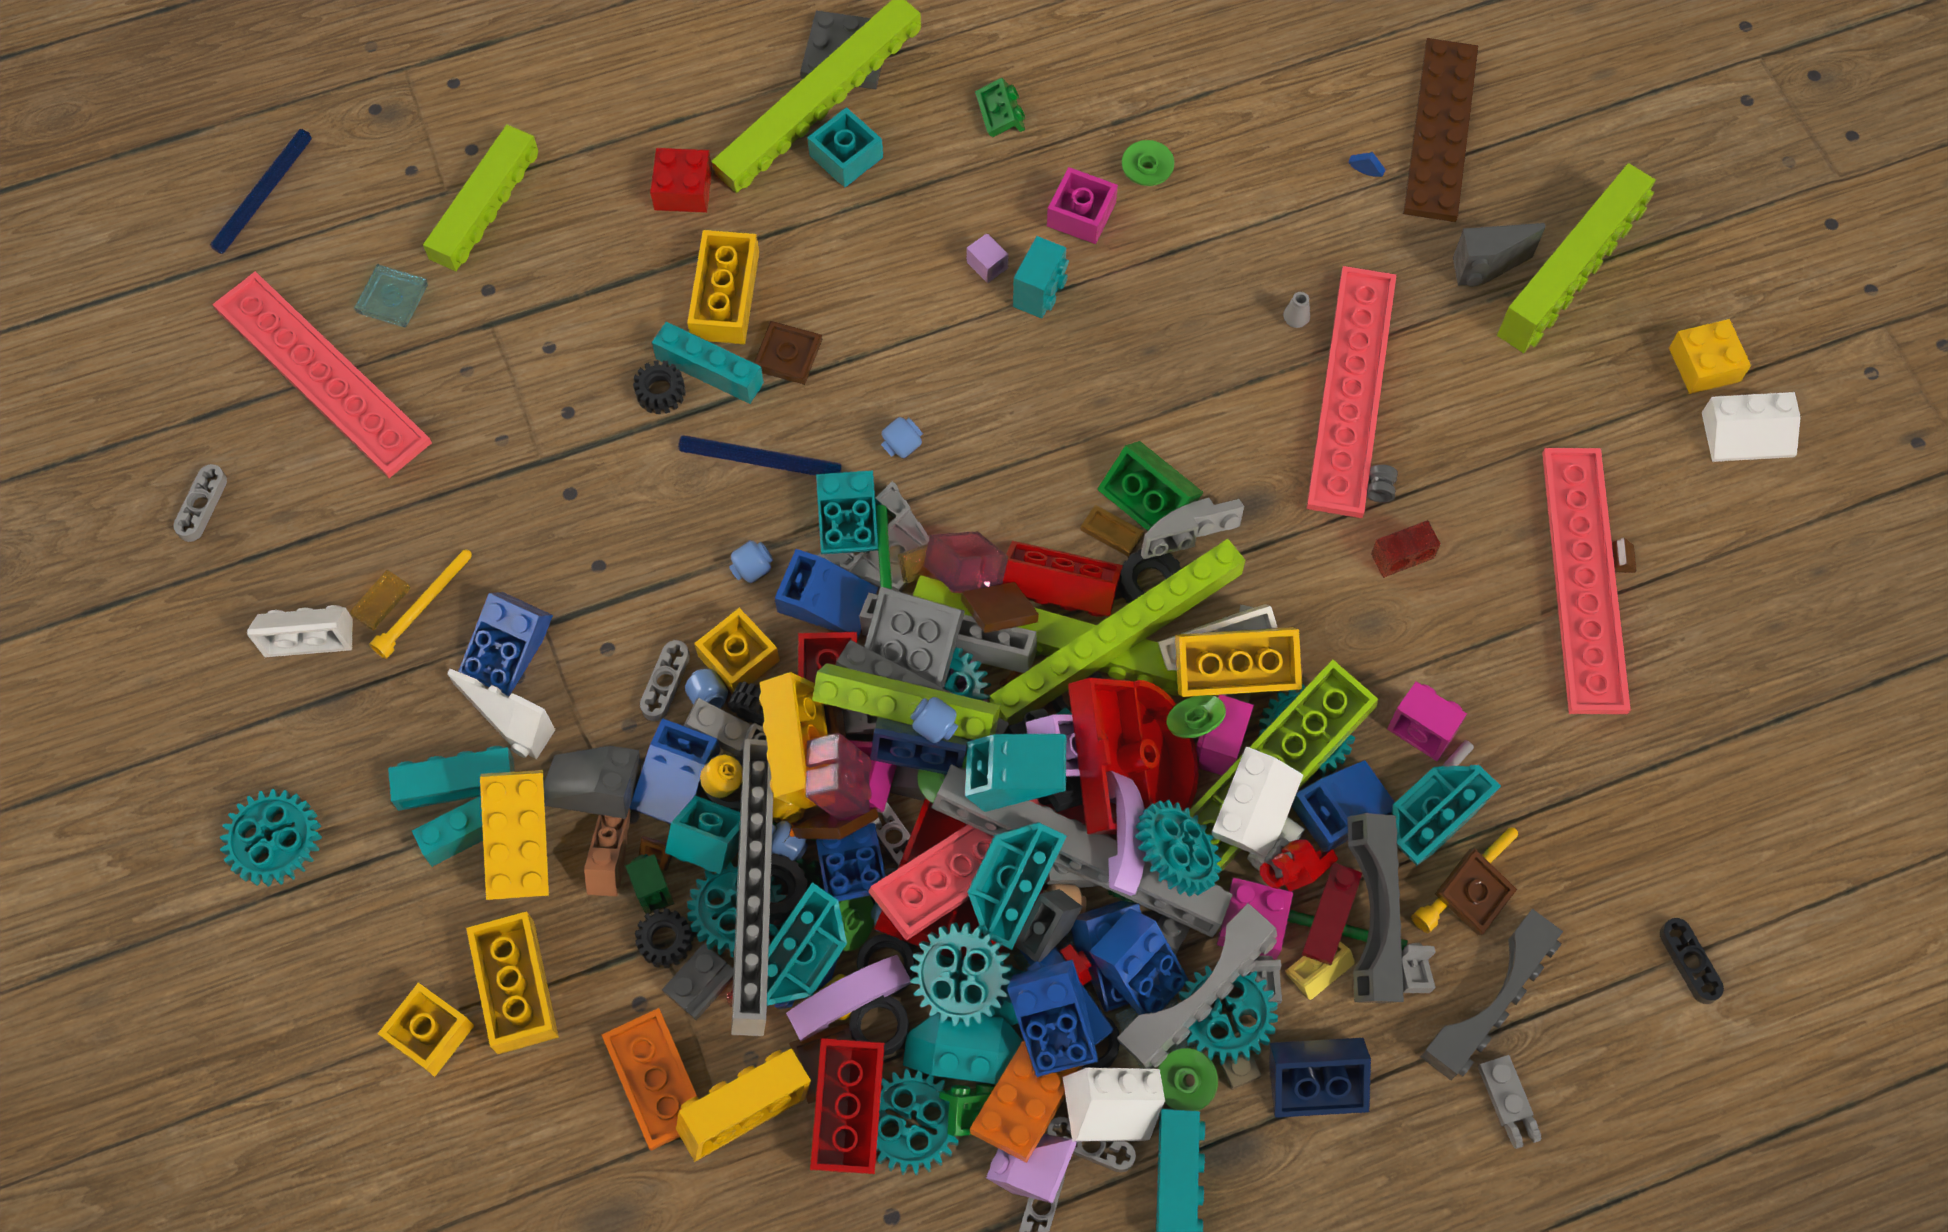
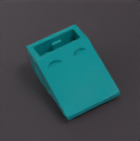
[816,470,878,555]
[965,734,1067,812]

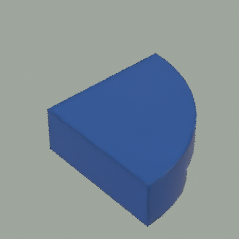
[1348,152,1386,177]

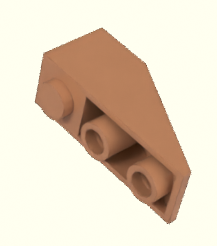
[584,808,631,896]

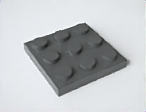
[800,10,882,89]
[864,587,965,689]

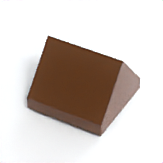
[1612,538,1637,573]
[639,836,672,871]

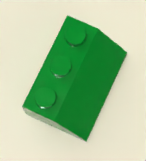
[1097,441,1203,531]

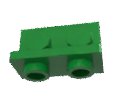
[975,78,1026,138]
[939,1083,995,1137]

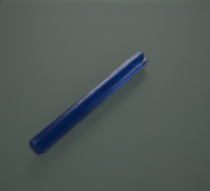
[210,129,312,254]
[678,435,842,476]

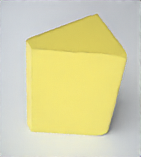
[1285,942,1355,1000]

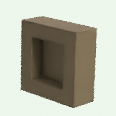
[1219,1051,1262,1090]

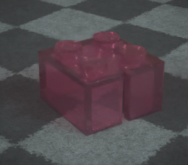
[923,531,1009,593]
[806,733,872,820]

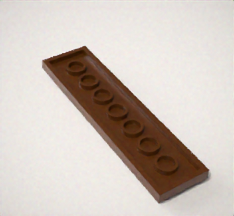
[1403,38,1478,222]

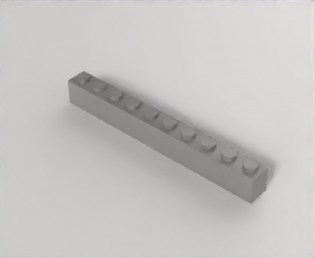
[731,739,773,1036]
[932,765,1233,937]

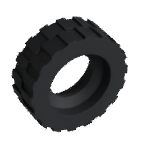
[1119,549,1182,604]
[769,854,808,925]

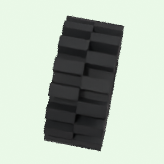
[633,360,686,414]
[727,682,764,727]
[635,908,693,968]

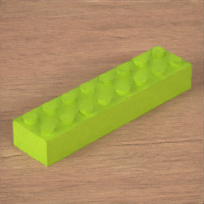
[1497,163,1656,353]
[1189,659,1378,875]

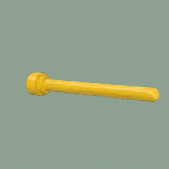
[369,549,472,659]
[1411,827,1518,933]

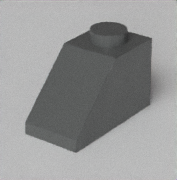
[1014,889,1083,962]

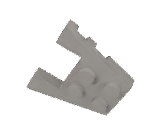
[817,481,937,592]

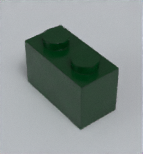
[625,854,675,914]

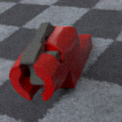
[1259,837,1338,892]

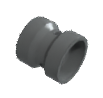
[1367,465,1398,503]

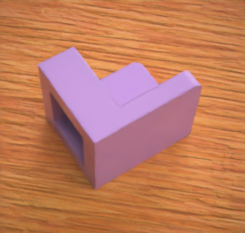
[967,234,1008,283]

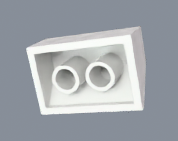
[1702,392,1800,462]
[247,605,353,657]
[1212,747,1303,858]
[1063,1068,1165,1141]

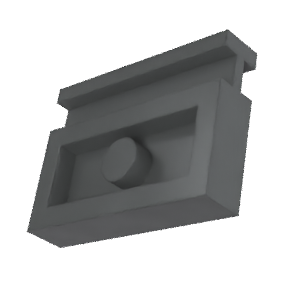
[662,943,734,1021]

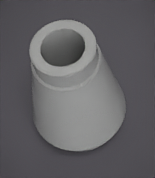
[1283,292,1310,328]

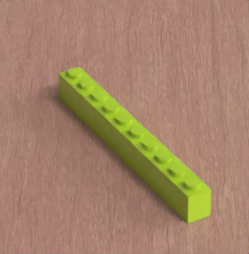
[711,0,921,193]
[990,539,1246,731]
[913,575,1180,696]

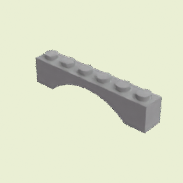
[1117,903,1278,1069]

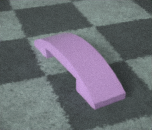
[1106,771,1146,896]
[786,955,911,1041]

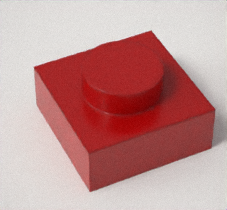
[1061,944,1092,985]

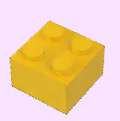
[1669,319,1751,394]
[694,607,780,694]
[378,983,474,1077]

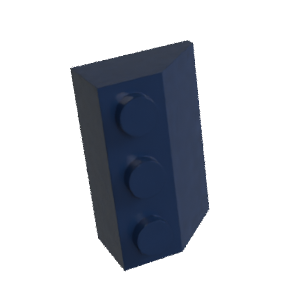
[870,717,968,774]
[1269,1038,1371,1118]

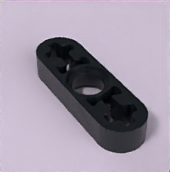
[1660,918,1724,1004]

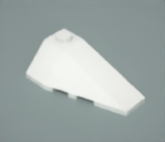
[1158,604,1278,670]
[447,669,555,759]

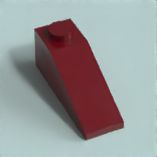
[1302,862,1363,966]

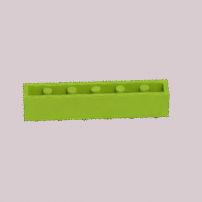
[423,124,539,271]
[812,663,1001,740]

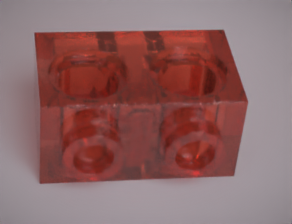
[1371,520,1441,578]

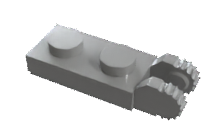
[1478,1055,1541,1149]

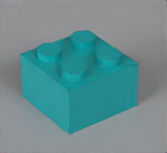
[807,107,883,188]
[1013,236,1069,319]
[665,796,740,874]

